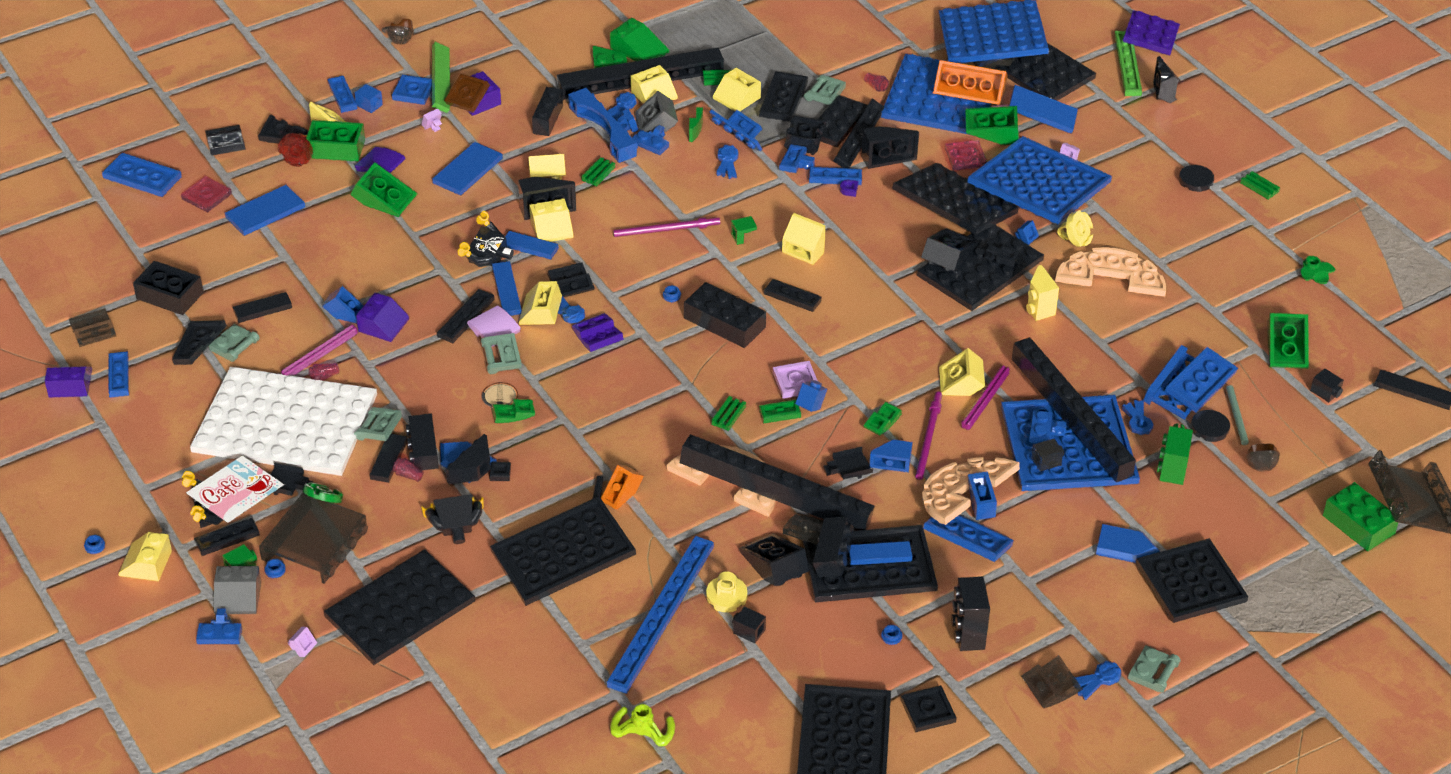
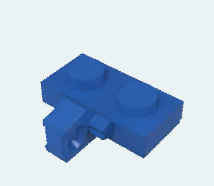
[632,125,669,155]
[779,144,815,173]
[1029,410,1067,445]
[196,609,242,644]

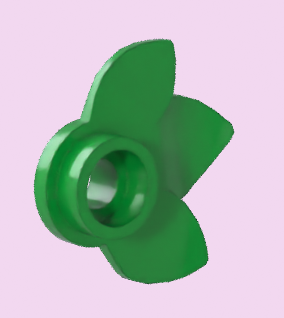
[1300,256,1336,284]

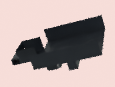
[823,447,873,480]
[271,463,313,496]

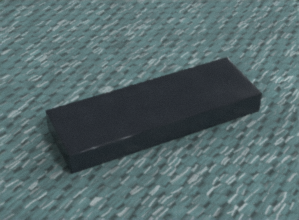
[764,279,822,312]
[233,292,292,323]
[370,434,407,483]
[194,518,260,556]

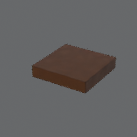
[444,74,490,113]

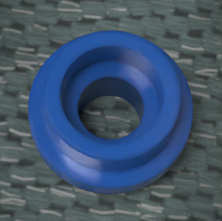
[663,286,681,302]
[84,535,105,554]
[265,559,286,578]
[881,625,902,645]

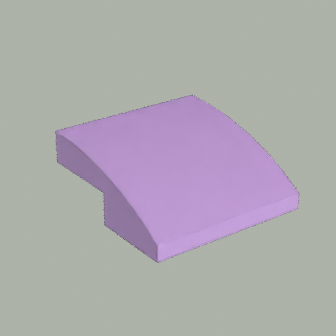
[467,306,521,347]

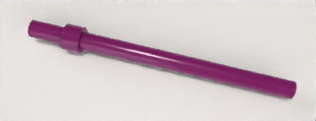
[613,217,720,237]
[915,392,942,480]

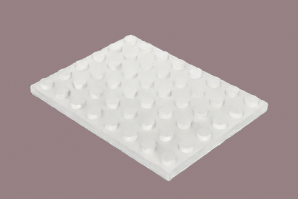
[190,367,377,476]

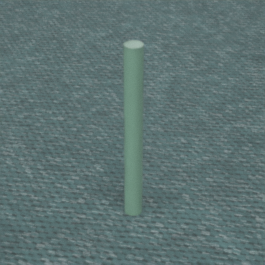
[1226,385,1249,445]

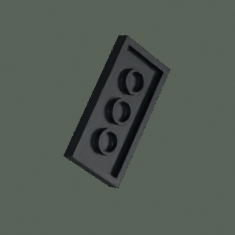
[759,71,808,122]
[818,95,867,147]

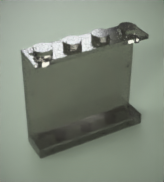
[1368,450,1451,534]
[259,493,368,584]

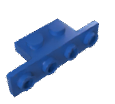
[709,109,762,151]

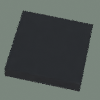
[901,685,957,733]

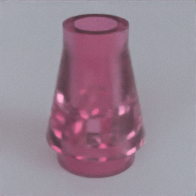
[864,73,889,92]
[309,363,339,381]
[393,457,424,482]

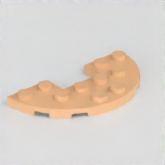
[1055,247,1166,296]
[667,445,776,517]
[922,457,1020,525]

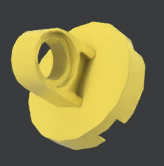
[1057,211,1093,247]
[706,572,748,612]

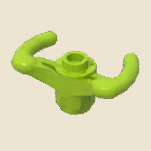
[610,704,675,747]

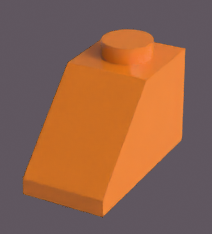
[601,465,644,510]

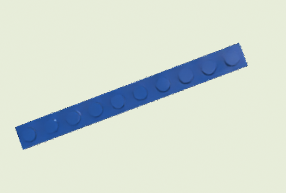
[607,536,714,694]

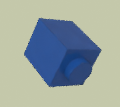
[355,84,383,113]
[795,380,827,412]

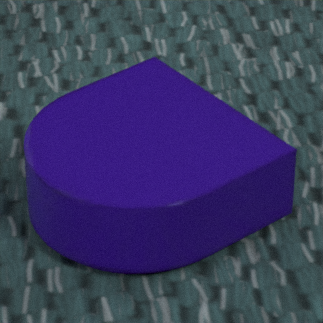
[840,180,859,197]

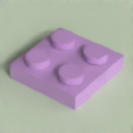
[773,361,817,398]

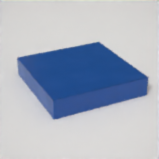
[392,75,432,105]

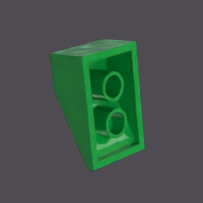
[610,17,669,61]
[965,106,1019,145]
[351,163,418,217]
[1268,313,1309,369]

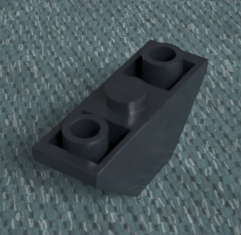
[446,434,491,484]

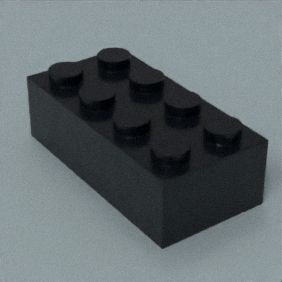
[684,282,766,348]

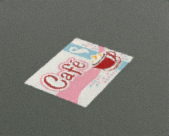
[186,456,284,523]

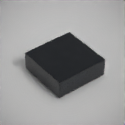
[490,462,511,481]

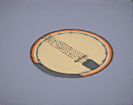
[482,383,518,407]

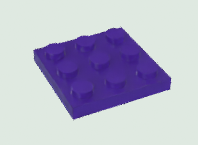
[1123,10,1180,56]

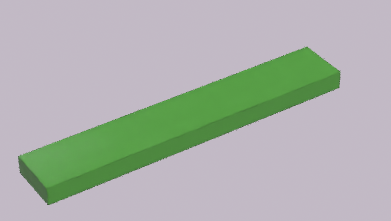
[1114,31,1142,96]
[432,42,450,113]

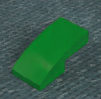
[689,107,703,142]
[492,399,535,423]
[863,402,902,436]

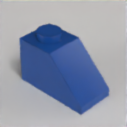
[322,286,364,323]
[870,440,913,473]
[968,471,997,520]

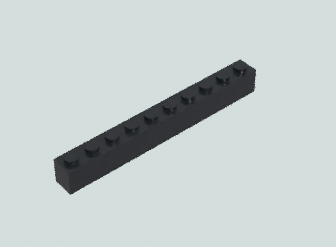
[557,47,724,100]
[1012,337,1136,483]
[679,434,875,531]

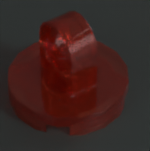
[278,133,313,167]

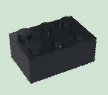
[133,261,204,315]
[951,576,990,651]

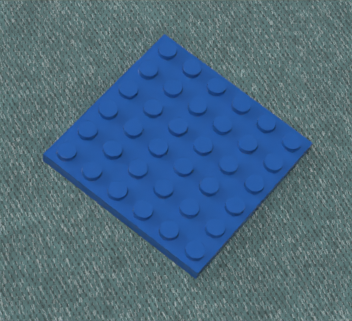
[939,0,1049,63]
[881,54,995,135]
[968,136,1112,224]
[1001,395,1140,491]

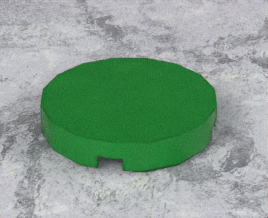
[303,483,344,503]

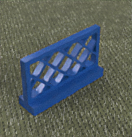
[1143,345,1195,420]

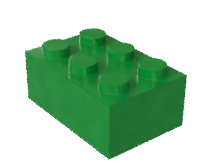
[305,120,365,161]
[1323,482,1400,551]

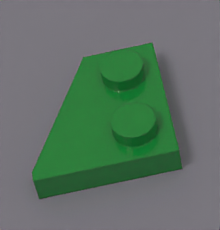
[593,46,627,68]

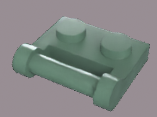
[804,75,846,105]
[209,324,260,362]
[481,333,522,374]
[354,407,402,441]
[1128,645,1181,692]

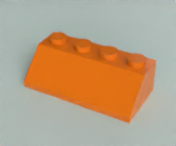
[933,60,1008,105]

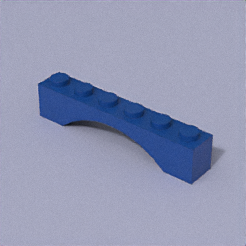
[568,88,638,163]

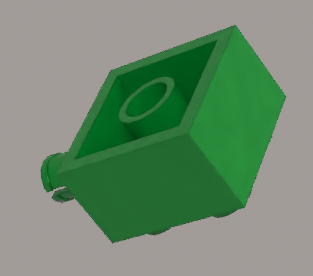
[1157,423,1193,485]

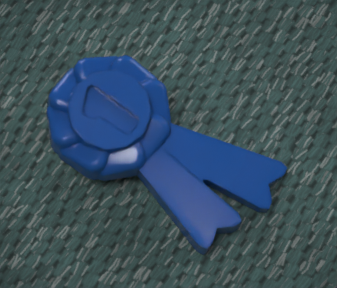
[608,92,637,120]
[717,145,739,179]
[558,296,585,323]
[1122,400,1154,436]
[1074,661,1121,700]

